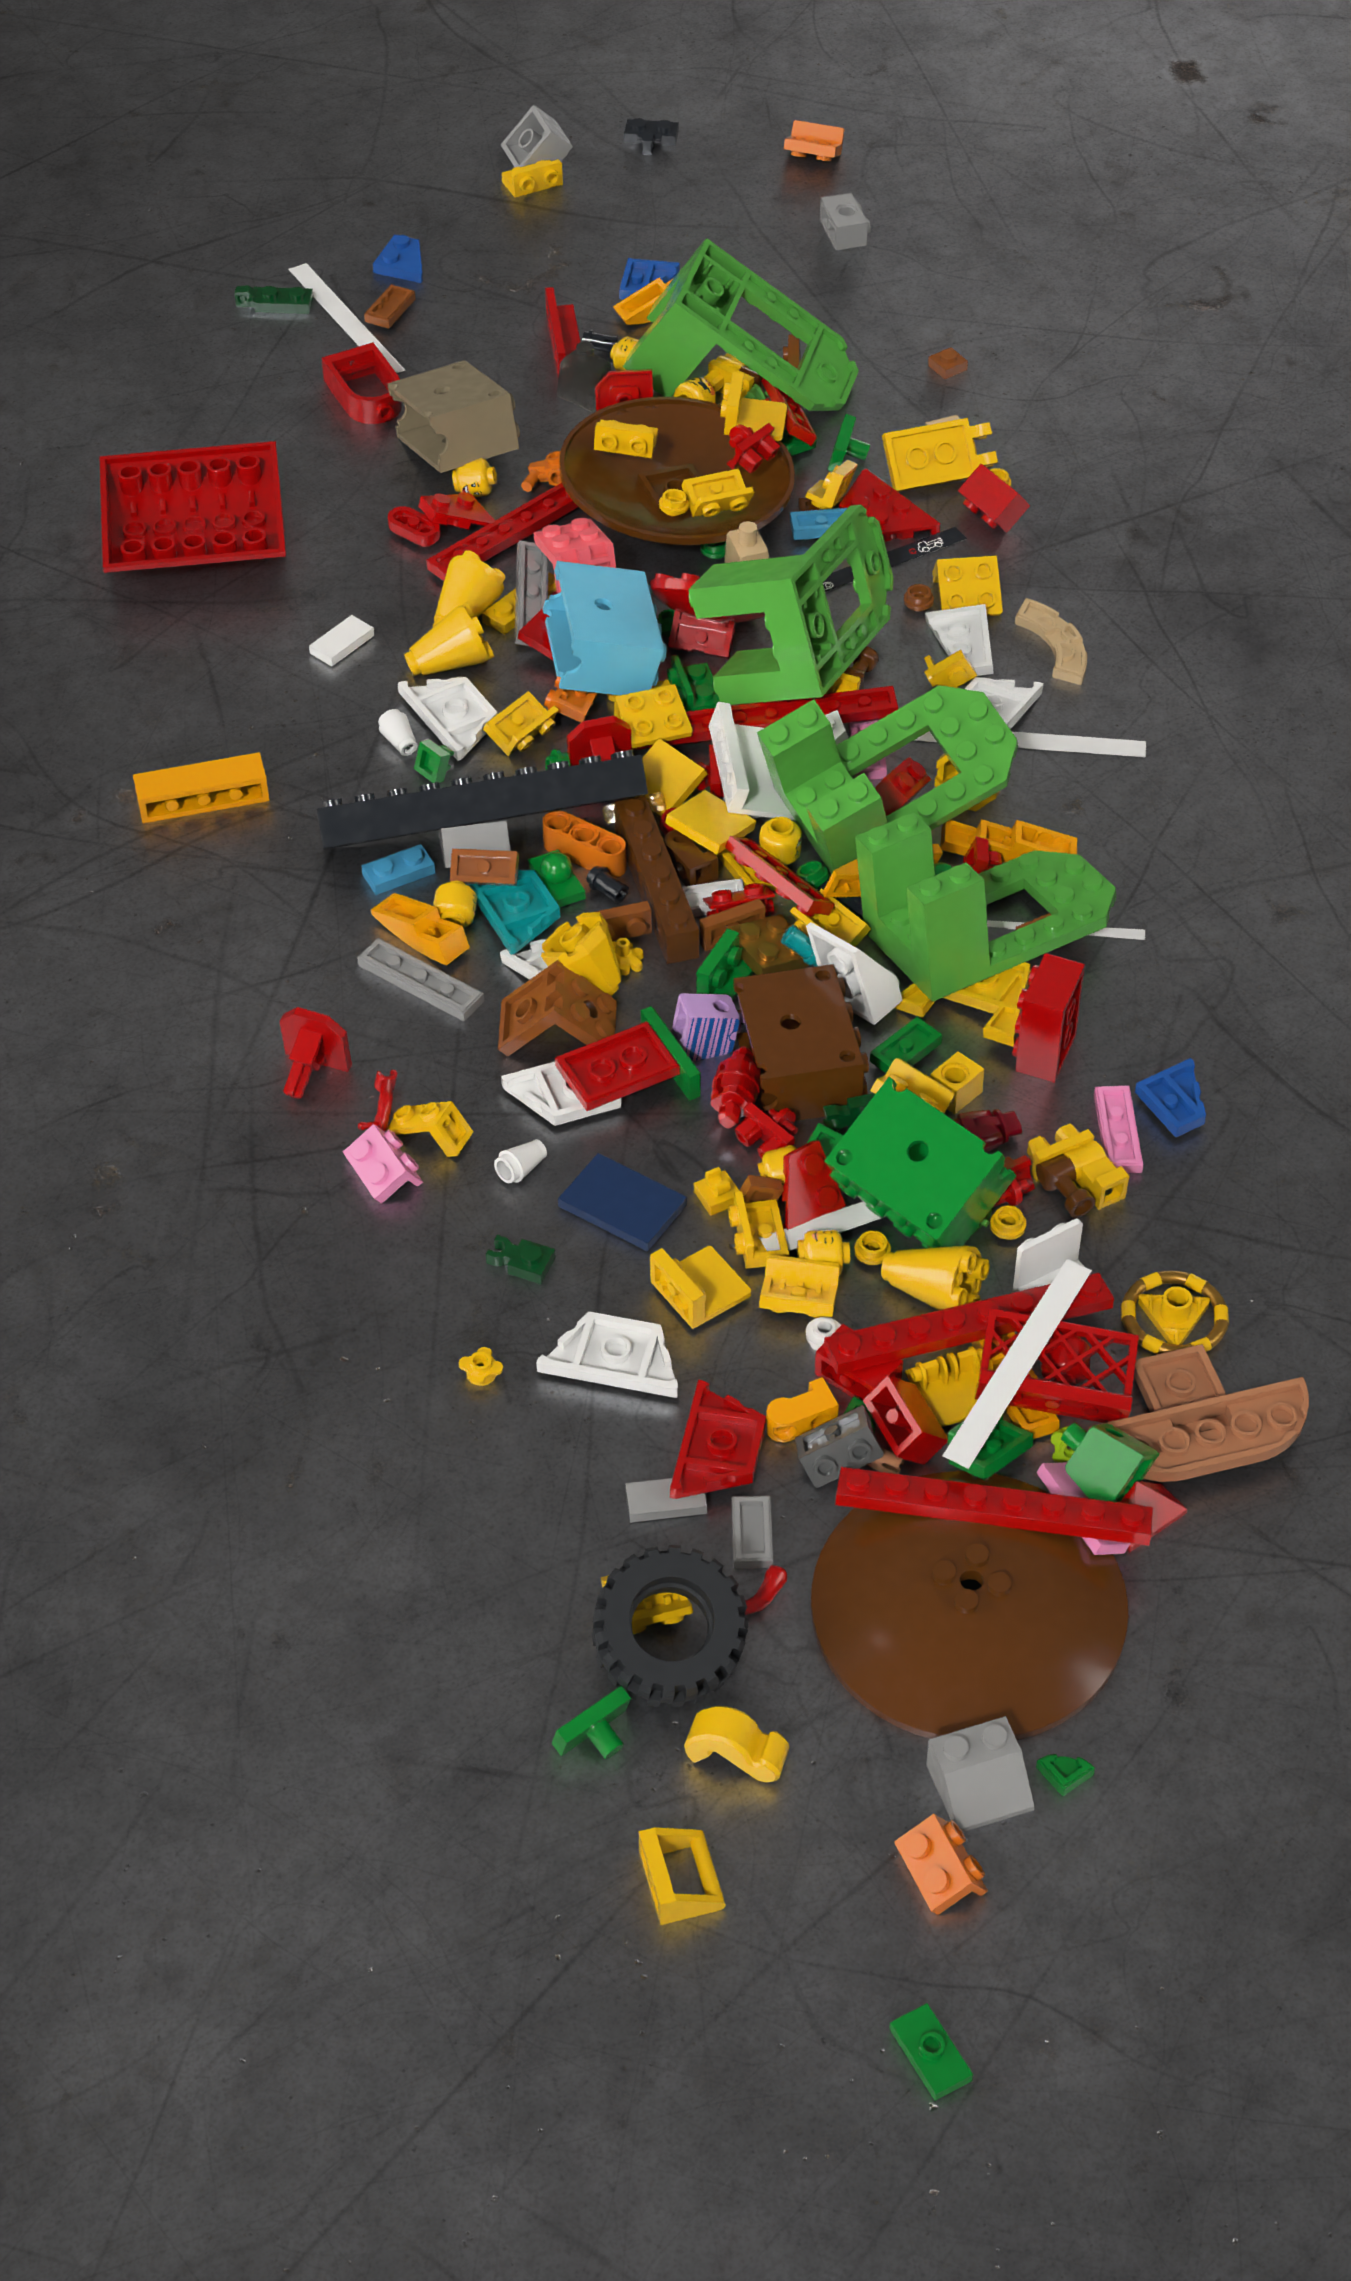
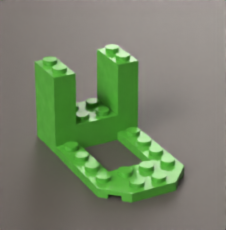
[623,238,859,411]
[688,505,894,705]
[757,685,1018,874]
[855,812,1116,1002]

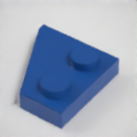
[373,234,423,283]
[619,258,680,300]
[1135,1058,1206,1137]

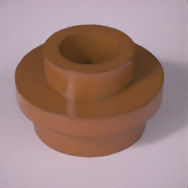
[904,584,934,612]

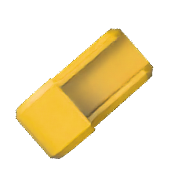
[684,1706,790,1782]

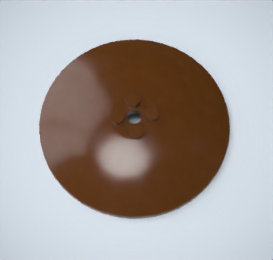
[559,397,795,545]
[811,1471,1128,1740]

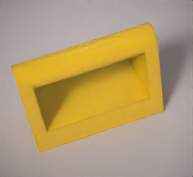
[639,1827,726,1925]

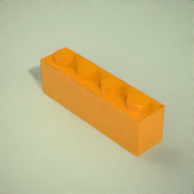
[133,752,269,824]

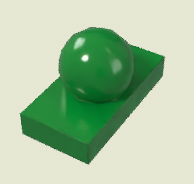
[528,850,586,908]

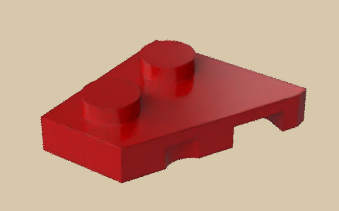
[418,492,495,530]
[782,1141,846,1230]

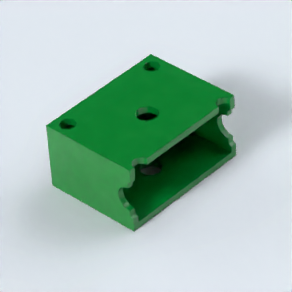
[824,1077,1016,1248]

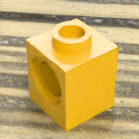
[930,1051,985,1114]

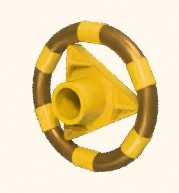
[1121,1271,1229,1355]

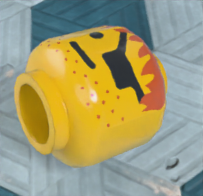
[674,377,716,403]

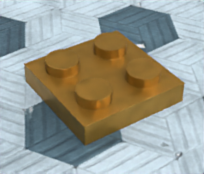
[725,914,813,975]

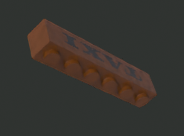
[614,796,699,964]

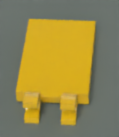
[882,418,998,492]

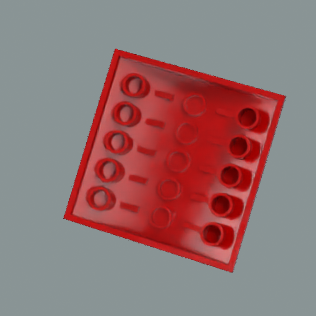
[99,441,286,573]

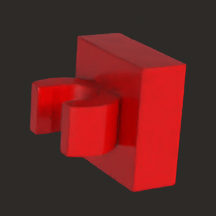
[963,836,1002,874]

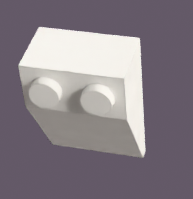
[806,922,903,1025]

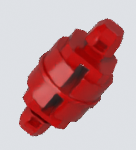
[710,1046,761,1128]

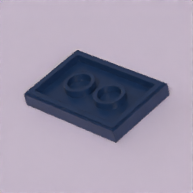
[558,1153,687,1252]

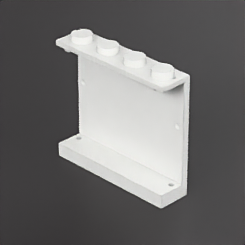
[709,702,796,821]

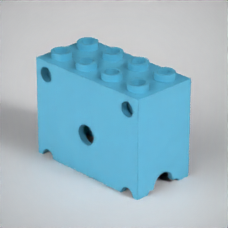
[543,561,667,695]

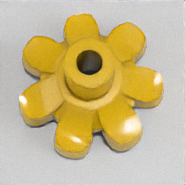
[612,938,644,975]

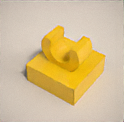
[694,1167,739,1216]

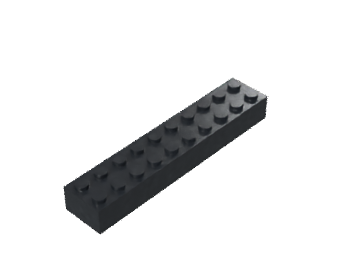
[317,750,648,850]

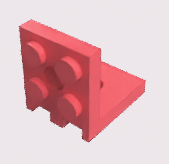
[533,518,616,594]

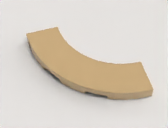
[1015,598,1087,685]

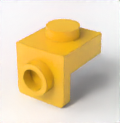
[924,649,977,688]

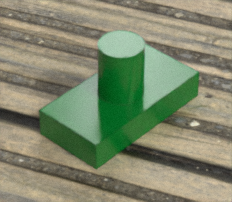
[827,414,871,472]
[552,1686,631,1759]

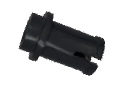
[582,329,618,353]
[586,866,629,904]

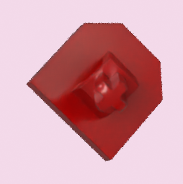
[595,369,653,411]
[567,716,631,766]
[279,1007,352,1099]

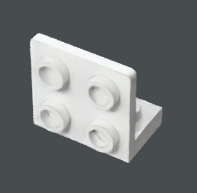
[1012,1218,1084,1293]

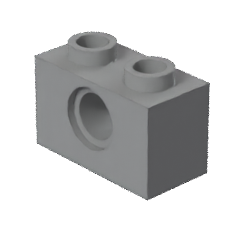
[820,193,871,250]

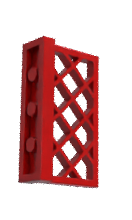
[974,1308,1139,1423]

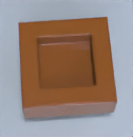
[928,347,968,380]
[739,1175,784,1203]

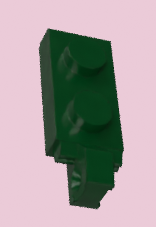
[234,285,313,314]

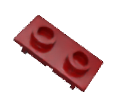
[703,883,775,917]

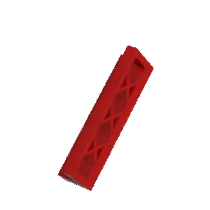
[545,287,582,382]

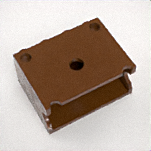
[733,964,869,1121]

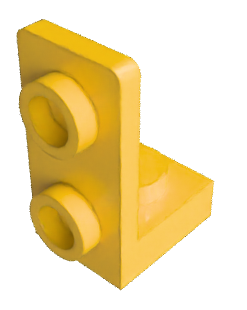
[386,1101,474,1157]

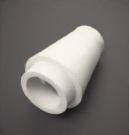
[378,709,418,756]
[494,1139,547,1183]

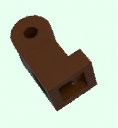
[664,830,718,886]

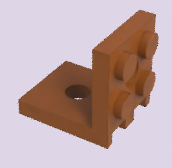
[498,960,617,1056]

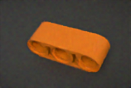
[543,810,627,878]

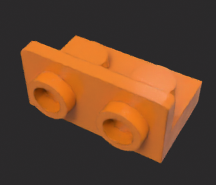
[543,676,598,722]

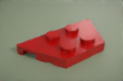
[839,468,940,542]
[670,1380,766,1499]

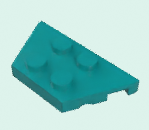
[466,870,561,955]

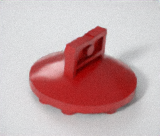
[649,573,765,659]

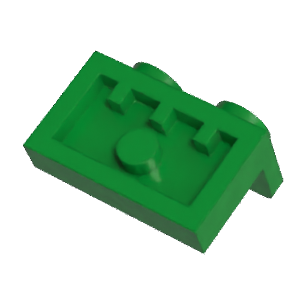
[667,655,720,712]
[696,928,754,1002]

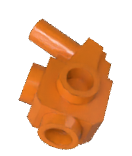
[521,451,562,492]

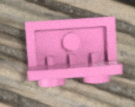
[343,1124,423,1204]

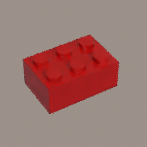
[1012,953,1085,1083]

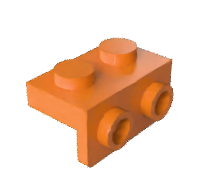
[784,120,845,161]
[894,1813,988,1915]

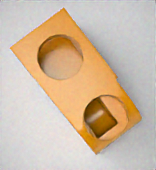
[766,1377,839,1443]

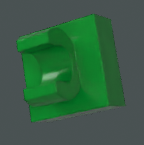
[414,739,454,783]

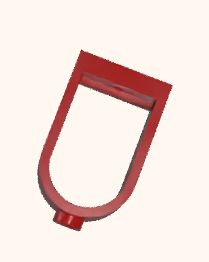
[322,342,402,424]

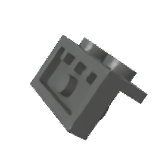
[795,1405,883,1488]

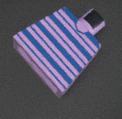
[671,993,747,1062]

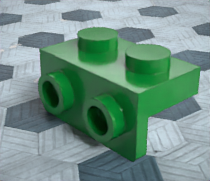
[947,1414,1033,1481]

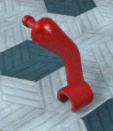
[358,1069,398,1131]
[745,1565,787,1615]

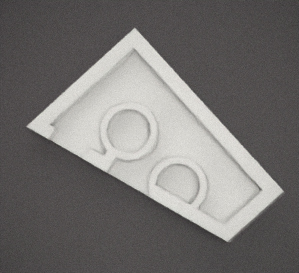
[925,604,994,677]

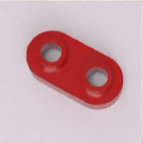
[387,506,440,547]

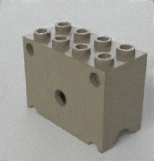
[387,360,520,473]

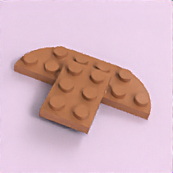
[1088,1344,1309,1482]

